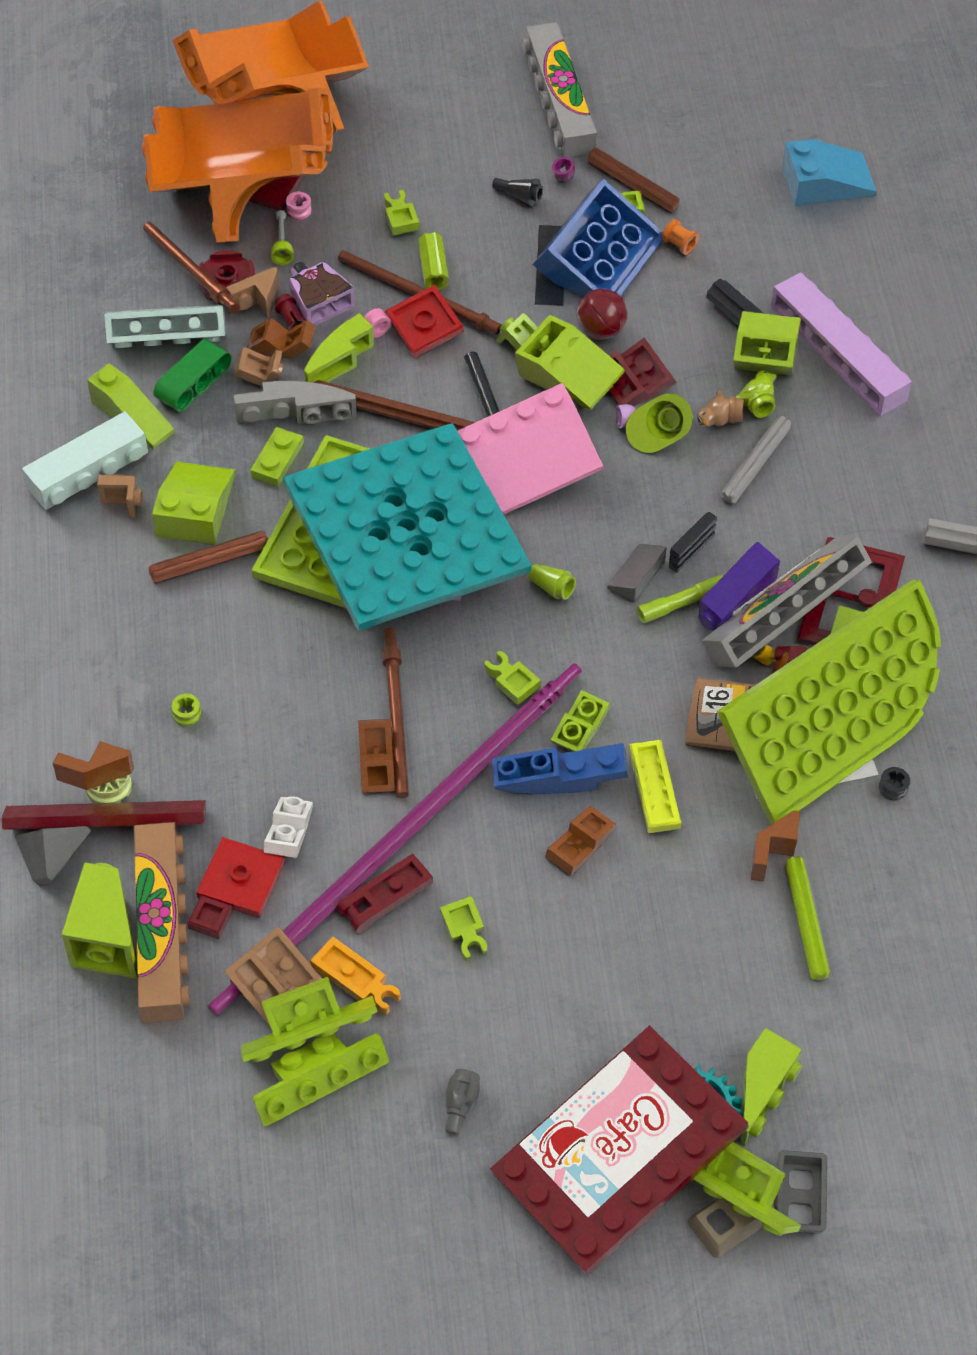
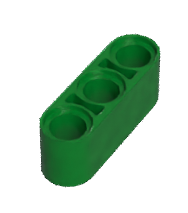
[153,339,232,412]

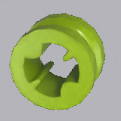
[171,693,202,726]

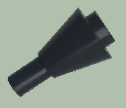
[492,178,543,206]

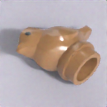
[698,390,744,426]

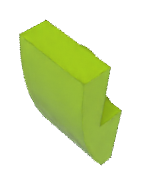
[551,690,611,752]

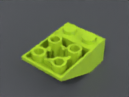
[515,315,625,411]

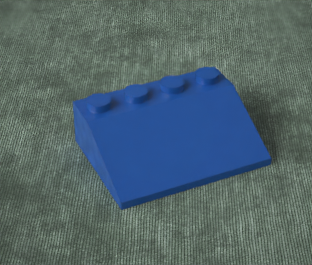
[532,178,663,297]

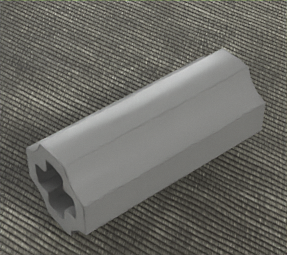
[924,518,977,554]

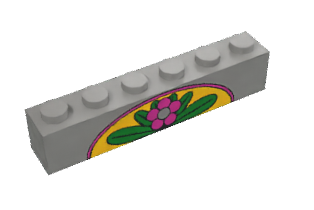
[522,22,597,157]
[701,536,872,668]

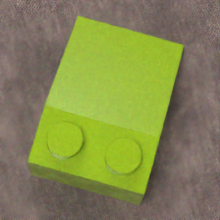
[152,461,236,545]

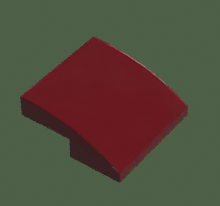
[609,337,677,406]

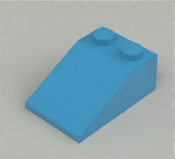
[782,139,877,206]

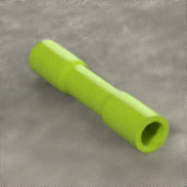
[636,574,723,624]

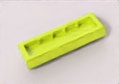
[629,740,681,833]

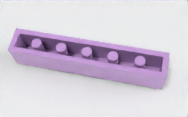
[771,272,912,416]

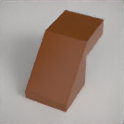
[247,318,316,359]
[358,718,395,793]
[53,741,134,790]
[751,810,800,882]

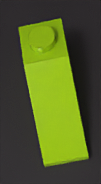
[87,363,175,449]

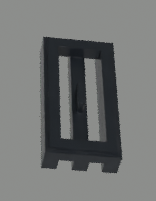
[669,512,717,573]

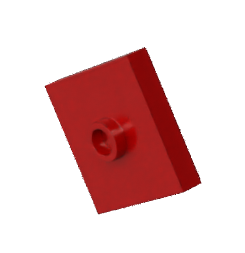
[385,285,464,358]
[196,837,285,918]

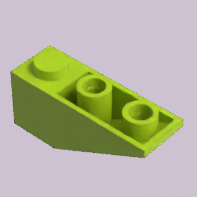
[740,1028,803,1146]

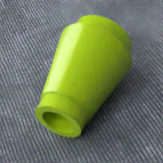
[528,563,576,600]

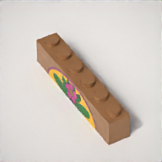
[134,822,190,1023]

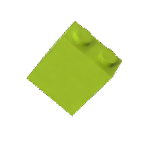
[61,862,138,979]

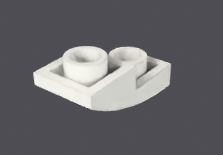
[264,797,313,858]

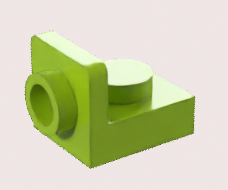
[496,312,538,350]

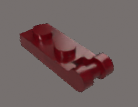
[336,853,433,934]

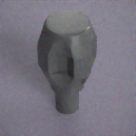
[445,1069,480,1135]

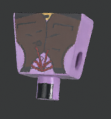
[289,262,355,326]

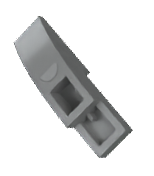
[234,381,357,425]

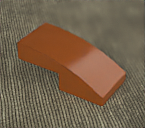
[545,805,616,876]

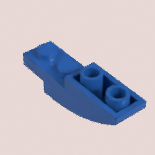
[492,743,629,794]

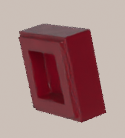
[187,895,233,939]

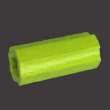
[418,232,449,290]

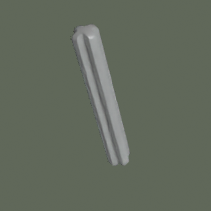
[721,416,791,504]

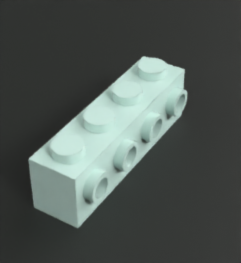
[104,305,226,348]
[22,411,148,510]

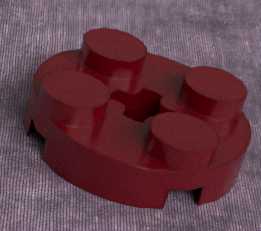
[199,250,255,301]

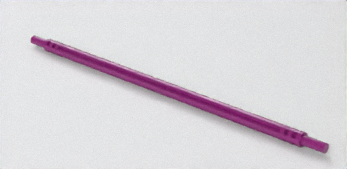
[207,663,582,1016]

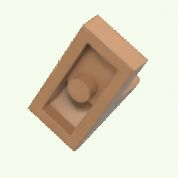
[226,267,279,318]

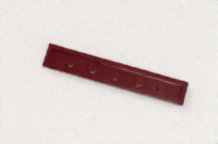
[1,800,206,830]

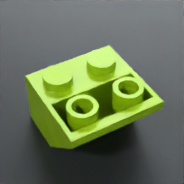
[733,311,801,376]

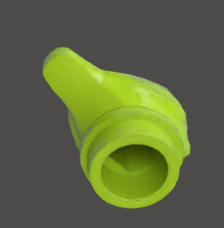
[736,370,777,418]

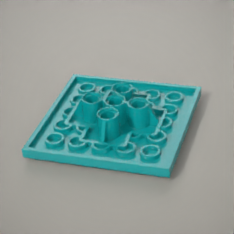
[283,423,532,631]

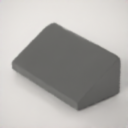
[607,544,667,602]

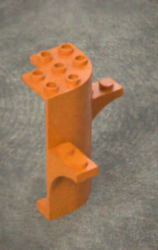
[172,1,369,135]
[142,88,333,243]

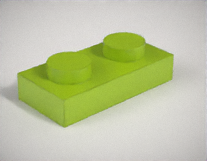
[250,427,304,487]

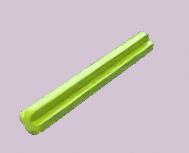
[785,856,830,981]

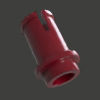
[275,294,306,330]

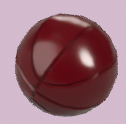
[576,288,628,340]

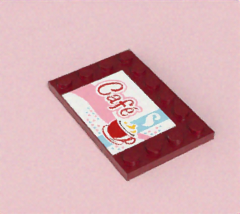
[490,1025,749,1276]

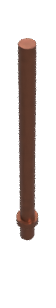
[338,250,502,335]

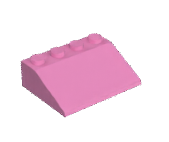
[458,383,604,515]

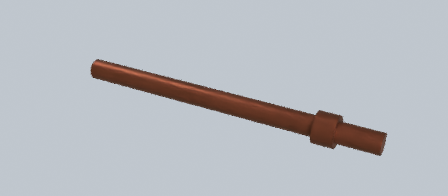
[143,222,240,314]
[382,628,409,798]

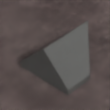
[15,826,91,884]

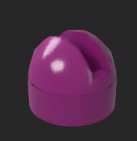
[552,157,575,182]

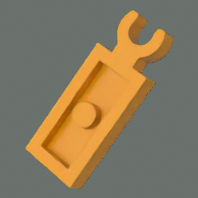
[310,936,401,1015]

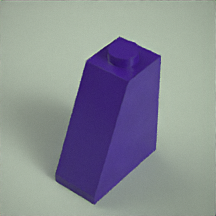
[698,542,780,631]

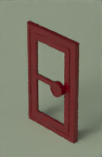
[797,537,905,645]

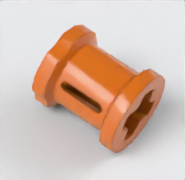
[662,219,700,255]

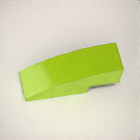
[304,313,374,383]

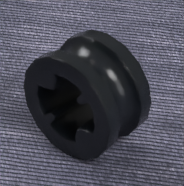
[879,767,910,800]

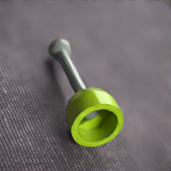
[271,210,294,265]

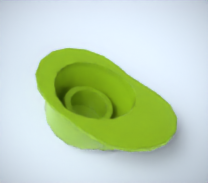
[626,393,693,453]

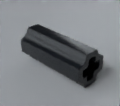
[706,278,764,326]

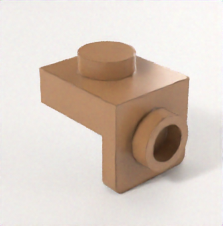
[234,347,284,387]
[97,474,143,517]

